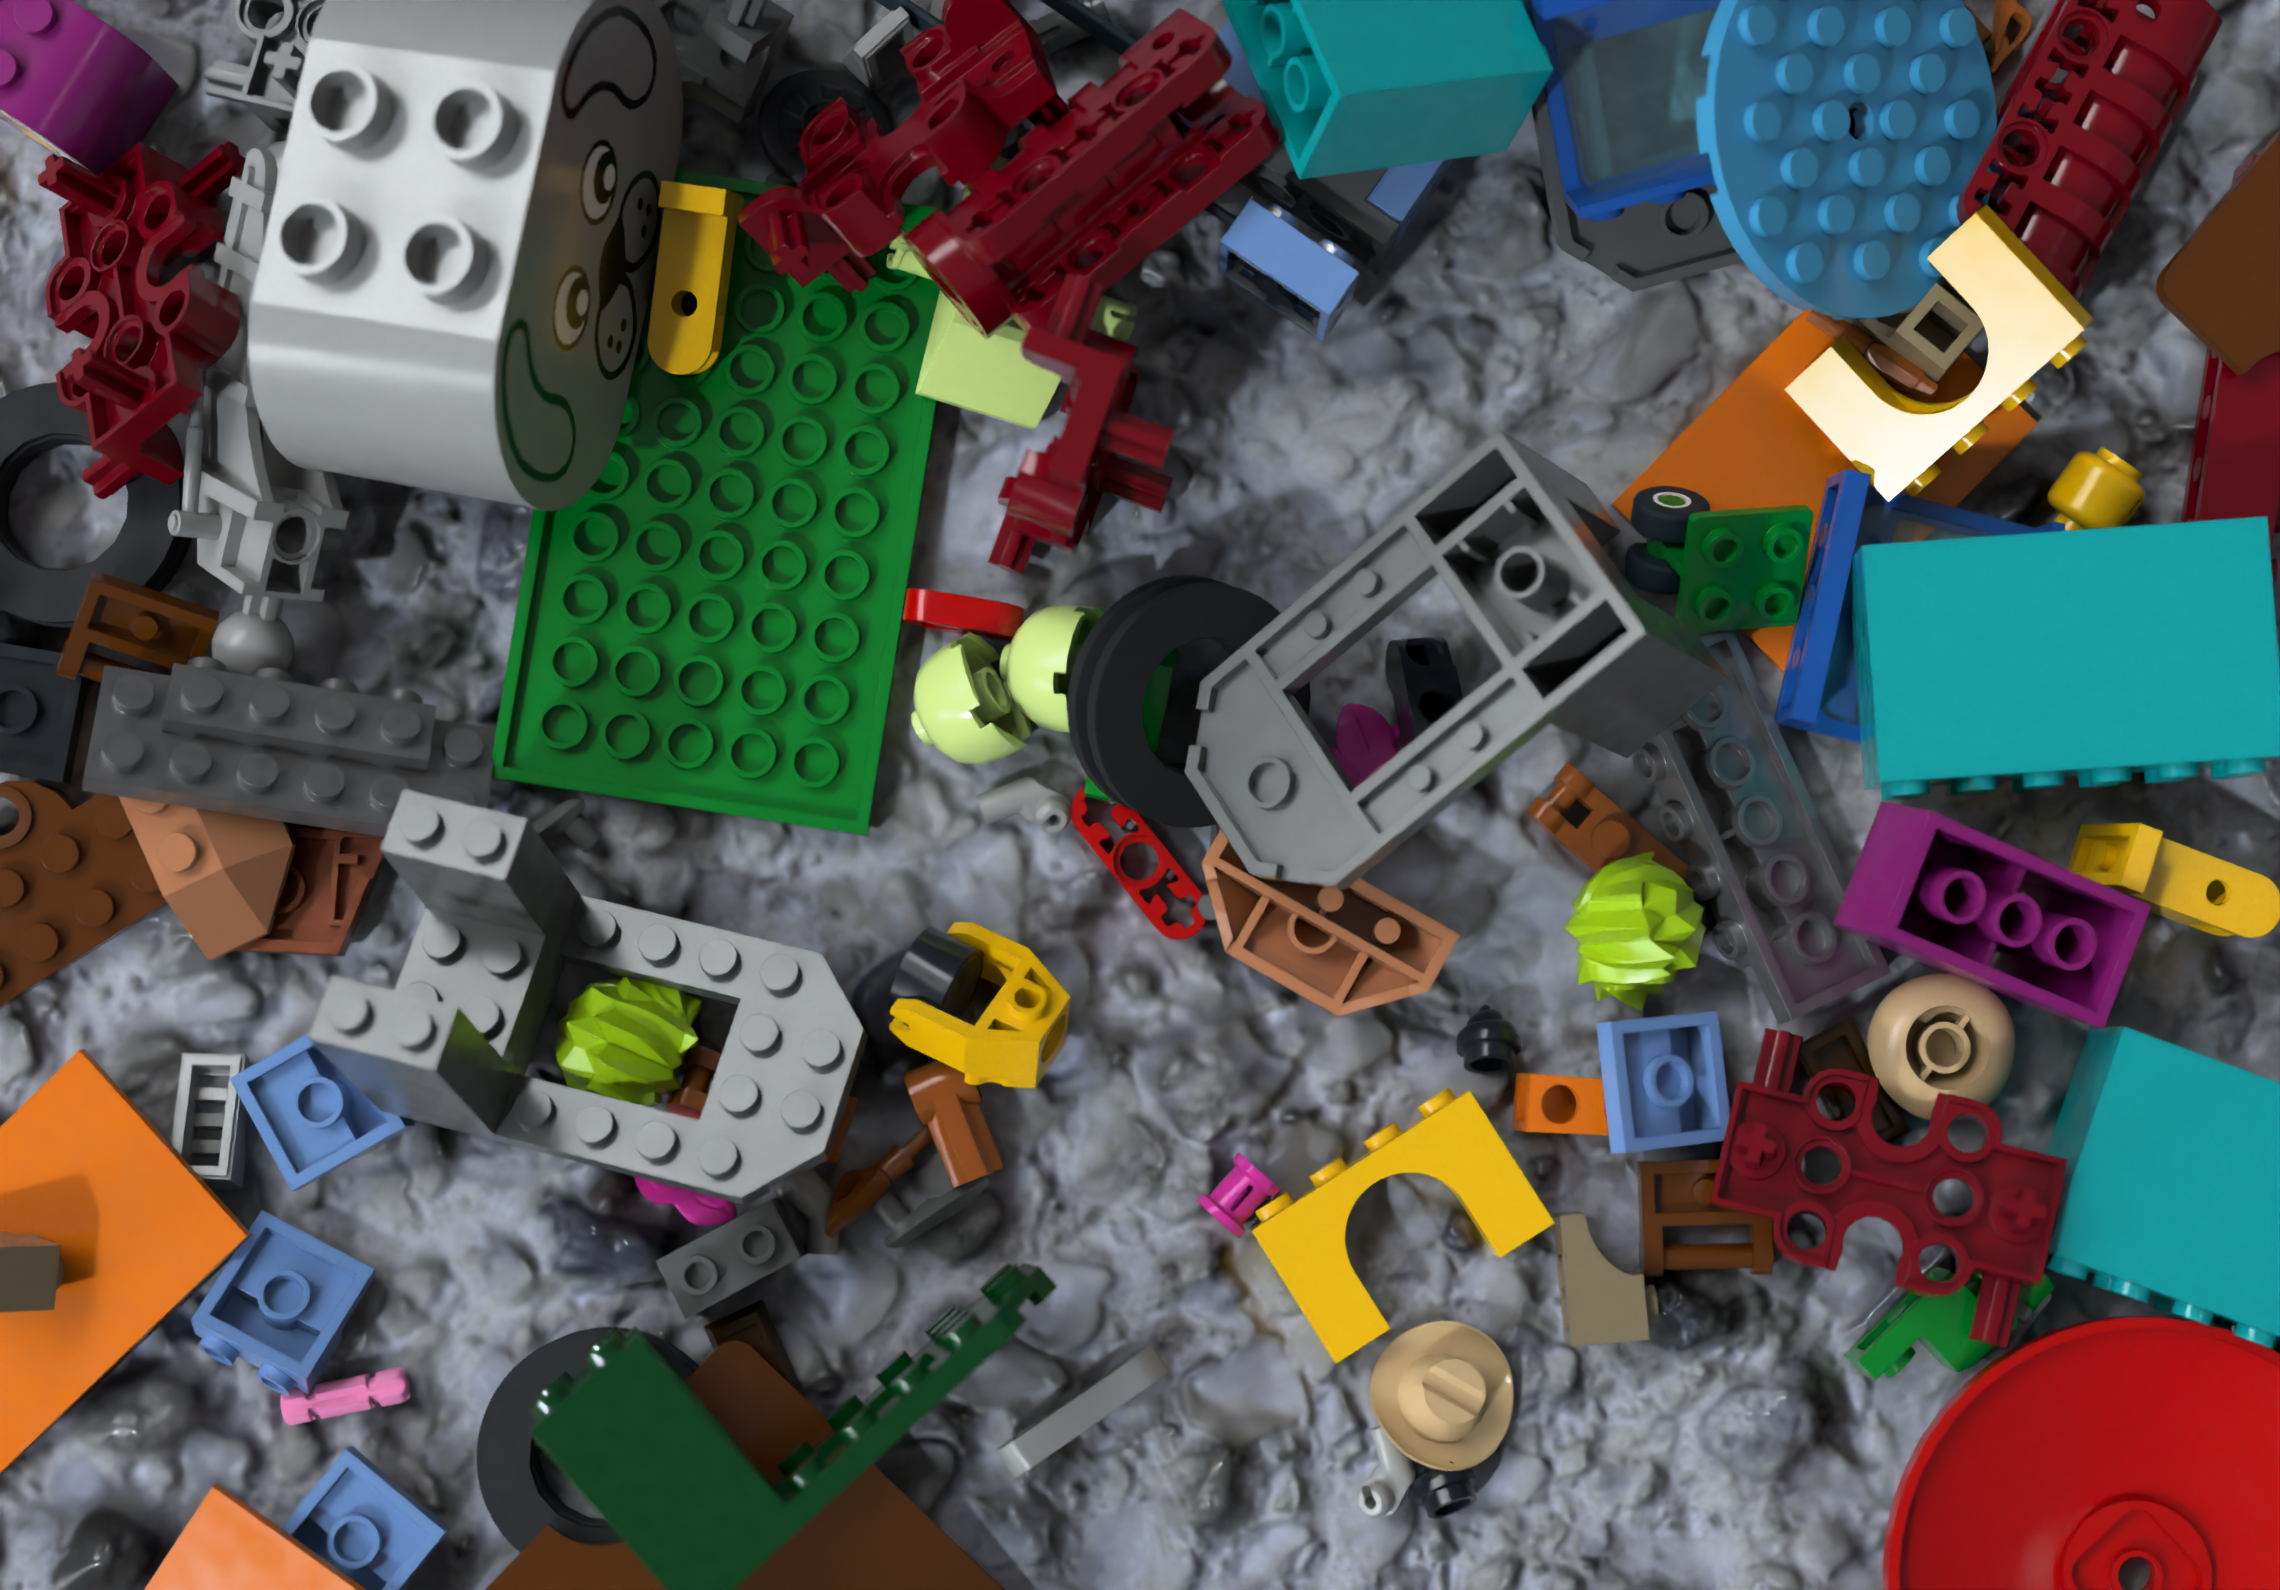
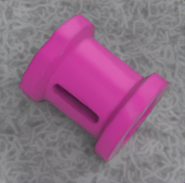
[1196,1152,1281,1238]

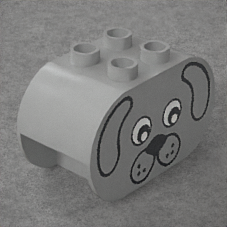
[248,0,683,511]

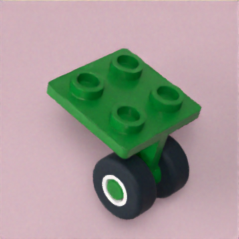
[1624,486,1814,633]

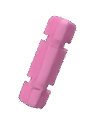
[280,1367,410,1425]

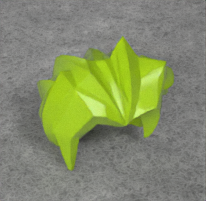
[1564,851,1706,1012]
[555,976,702,1108]

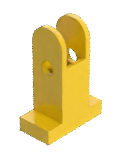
[648,180,745,375]
[2067,823,2280,938]

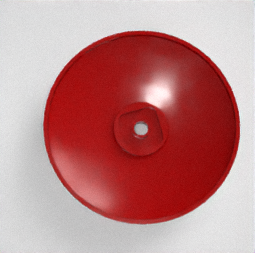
[1882,1315,2280,1590]

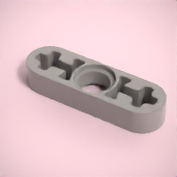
[996,1343,1169,1478]

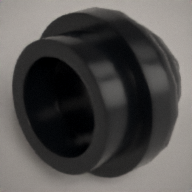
[1456,1005,1521,1074]
[1412,1461,1477,1519]

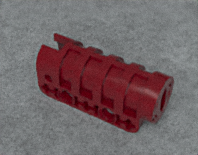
[1952,0,2223,301]
[903,8,1282,340]

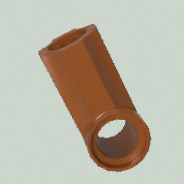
[903,1060,1004,1188]

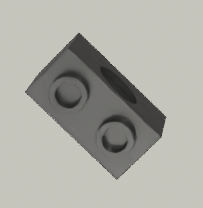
[656,1198,807,1319]

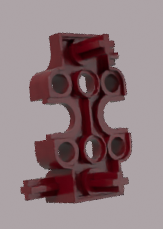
[738,0,1071,294]
[38,141,246,500]
[988,273,1175,575]
[1710,1028,2068,1348]

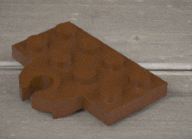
[0,781,168,1009]

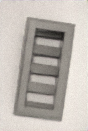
[843,6,914,94]
[171,1053,249,1190]

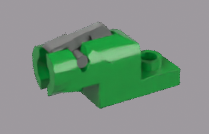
[1844,1266,2055,1380]

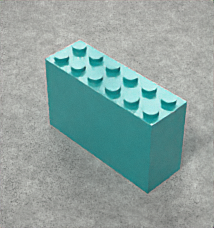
[1221,0,1553,179]
[1848,517,2280,801]
[2044,1026,2280,1353]

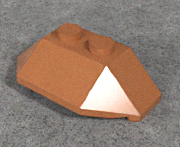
[118,796,296,961]
[1201,829,1460,1017]

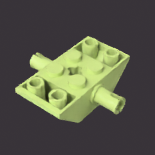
[886,156,1137,430]

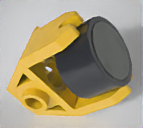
[889,922,1071,1088]

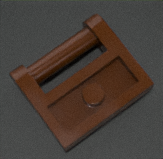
[55,570,219,683]
[1637,1159,1774,1278]

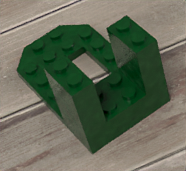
[528,1263,1057,1590]

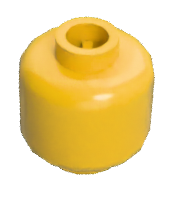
[2048,446,2145,531]

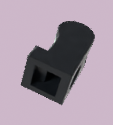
[1385,636,1463,753]

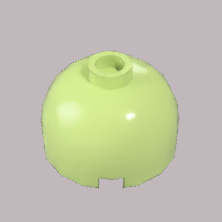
[1000,606,1104,733]
[911,632,1031,765]

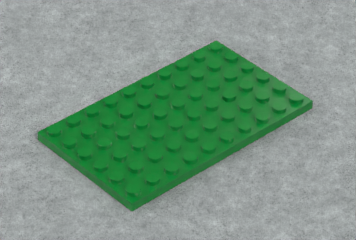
[491,169,950,837]

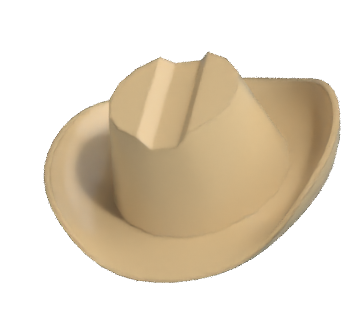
[1867,973,2016,1121]
[1370,1321,1514,1471]

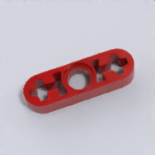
[1071,786,1206,940]

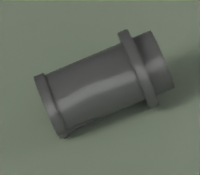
[1029,0,1113,58]

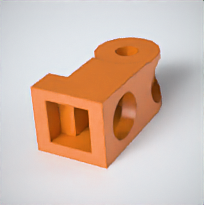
[1512,1073,1609,1135]

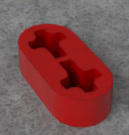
[902,588,1025,642]

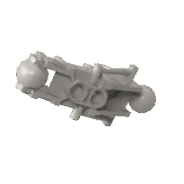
[167,141,350,676]

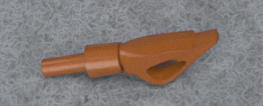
[1990,0,2033,76]
[1807,310,1939,397]
[824,1125,933,1239]

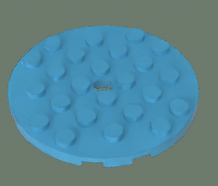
[1696,0,1997,320]

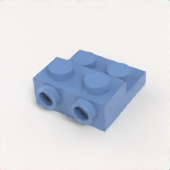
[1596,1011,1732,1154]
[229,1033,416,1191]
[191,1210,376,1395]
[281,1446,451,1590]

